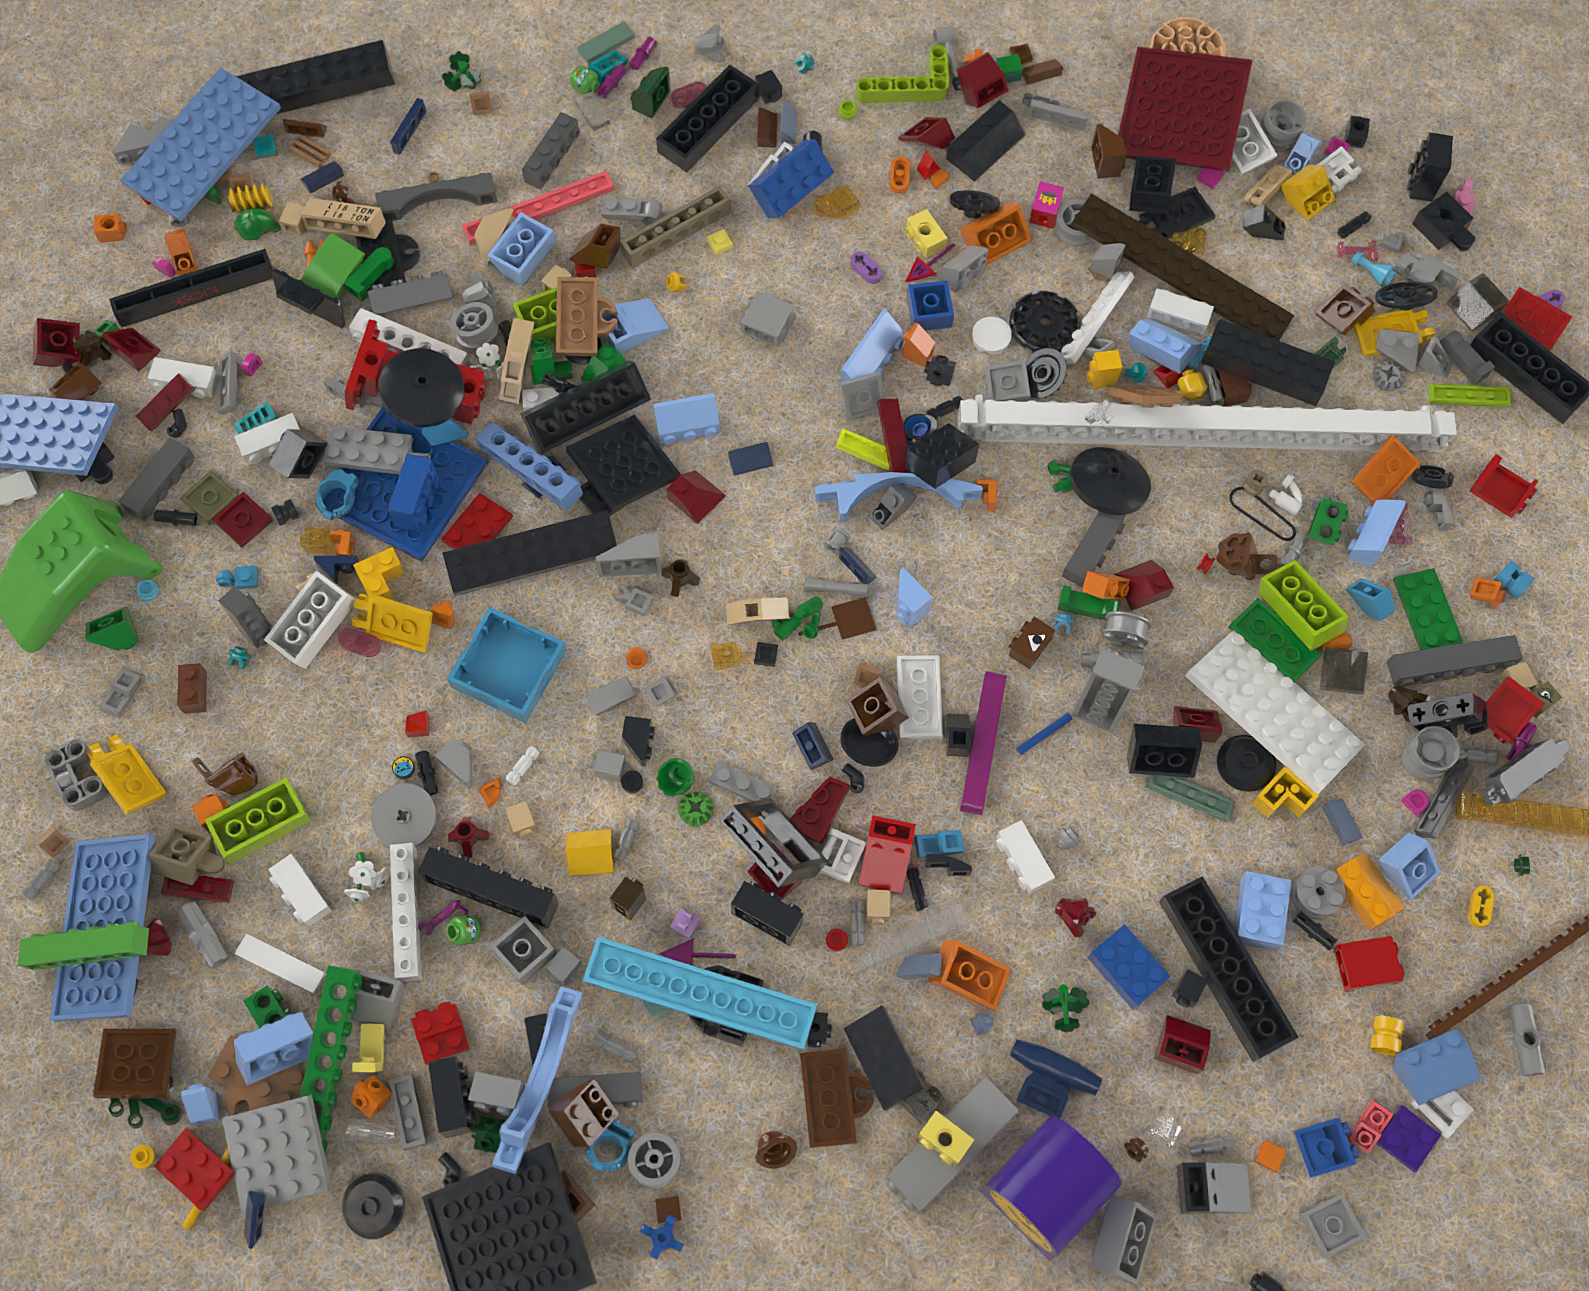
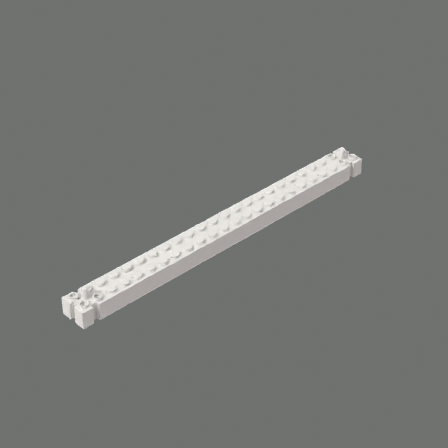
[957,395,1457,453]

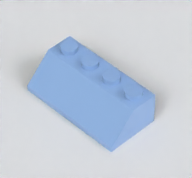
[840,309,904,389]

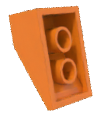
[928,940,1011,1011]

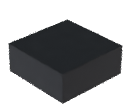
[754,642,778,667]

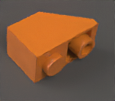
[164,228,197,276]
[902,323,935,367]
[1082,571,1130,600]

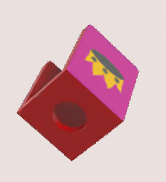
[1029,181,1064,229]

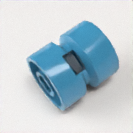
[1494,560,1535,600]

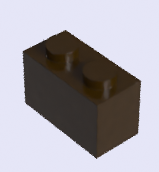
[609,876,646,921]

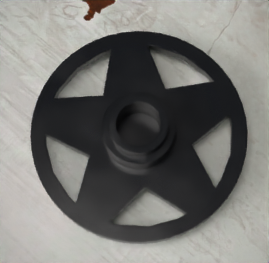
[1375,282,1438,311]

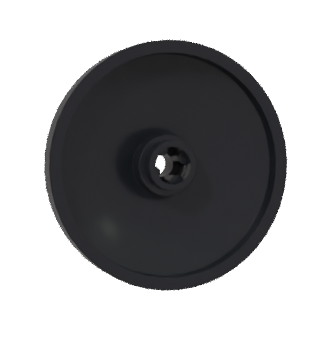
[379,348,464,427]
[1069,447,1151,515]

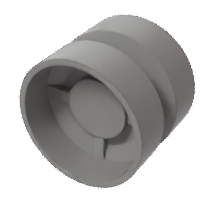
[1402,726,1460,781]

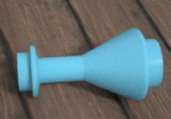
[1351,252,1396,286]

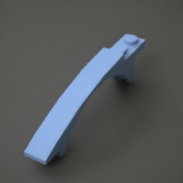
[815,472,983,522]
[492,986,583,1174]

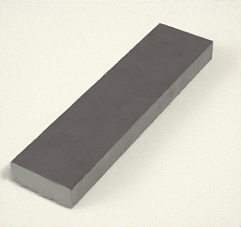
[1414,762,1475,839]

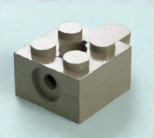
[148,823,225,885]

